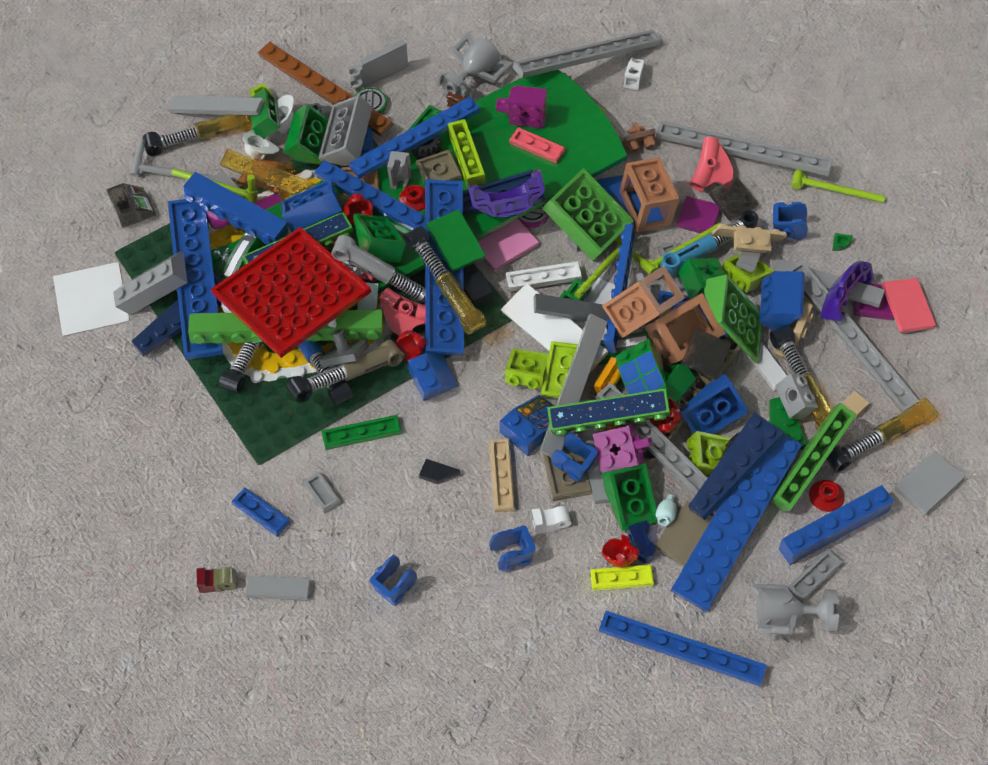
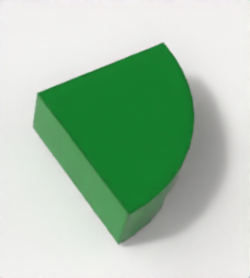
[832,233,853,251]

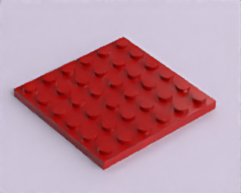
[211,227,372,358]

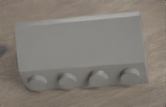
[318,95,372,166]
[113,251,188,315]

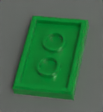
[426,209,486,272]

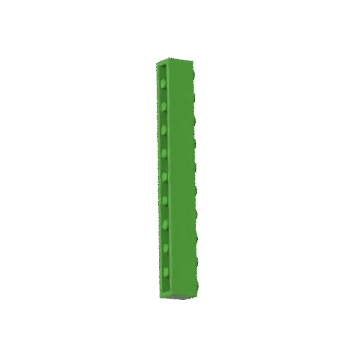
[188,309,382,344]

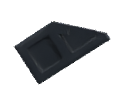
[419,459,460,484]

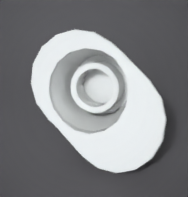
[277,95,294,134]
[243,133,279,160]

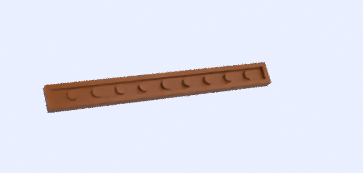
[258,41,393,137]

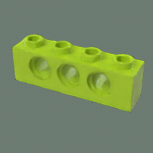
[448,119,486,189]

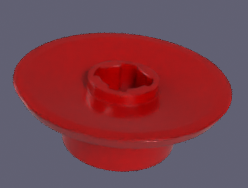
[399,185,425,212]
[809,480,845,512]

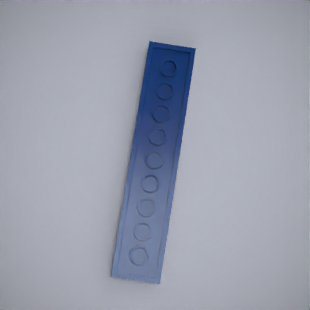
[425,179,464,355]
[168,199,224,360]
[670,435,802,612]

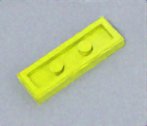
[590,564,654,591]

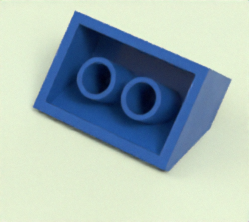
[281,179,342,232]
[759,271,805,331]

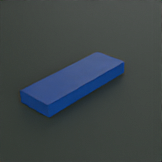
[232,487,290,537]

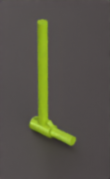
[171,168,258,203]
[791,169,885,203]
[632,223,721,275]
[575,234,636,298]

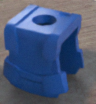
[773,202,808,240]
[551,433,598,482]
[489,525,536,571]
[370,554,417,606]

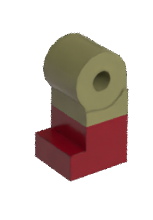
[197,567,236,593]

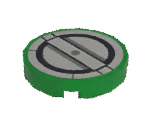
[354,88,387,113]

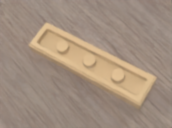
[490,438,515,513]

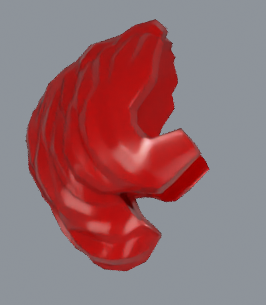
[343,193,373,226]
[396,330,426,361]
[650,398,681,433]
[601,534,640,568]

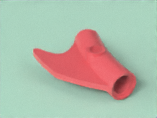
[690,137,733,196]
[379,288,425,337]

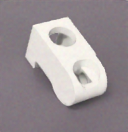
[623,58,645,90]
[532,506,571,534]

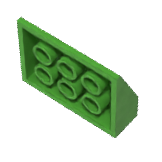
[542,168,634,261]
[704,274,762,363]

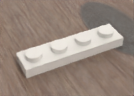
[506,261,582,292]

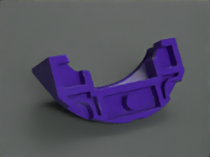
[467,169,545,217]
[820,261,874,321]

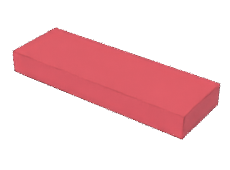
[509,127,565,164]

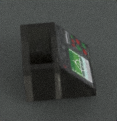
[106,183,156,228]

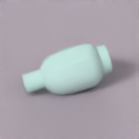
[656,494,677,526]

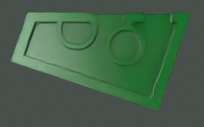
[769,397,807,450]

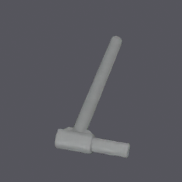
[130,141,215,179]

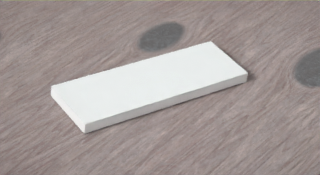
[501,283,608,372]

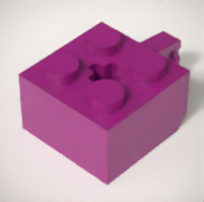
[496,85,547,128]
[592,424,653,473]

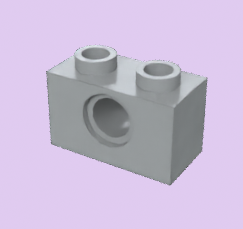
[775,373,818,420]

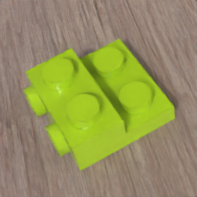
[722,253,774,293]
[505,348,549,389]
[687,431,731,476]

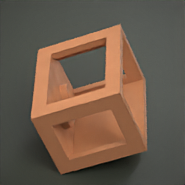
[619,157,679,232]
[602,266,685,338]
[644,293,725,366]

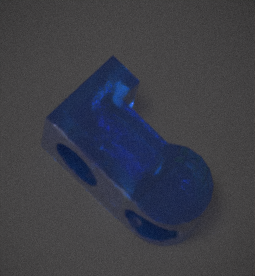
[627,520,656,563]

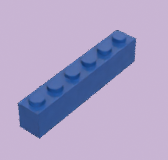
[183,172,288,245]
[779,485,894,565]

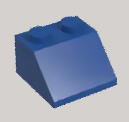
[407,353,458,401]

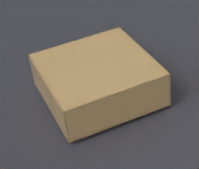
[842,391,870,417]

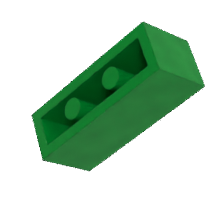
[250,88,280,139]

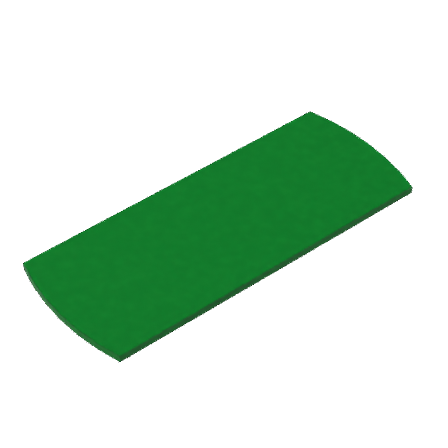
[265,70,627,310]

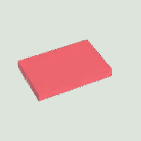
[881,278,936,333]

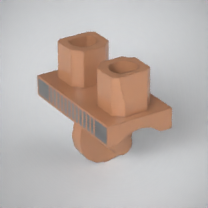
[622,122,656,153]

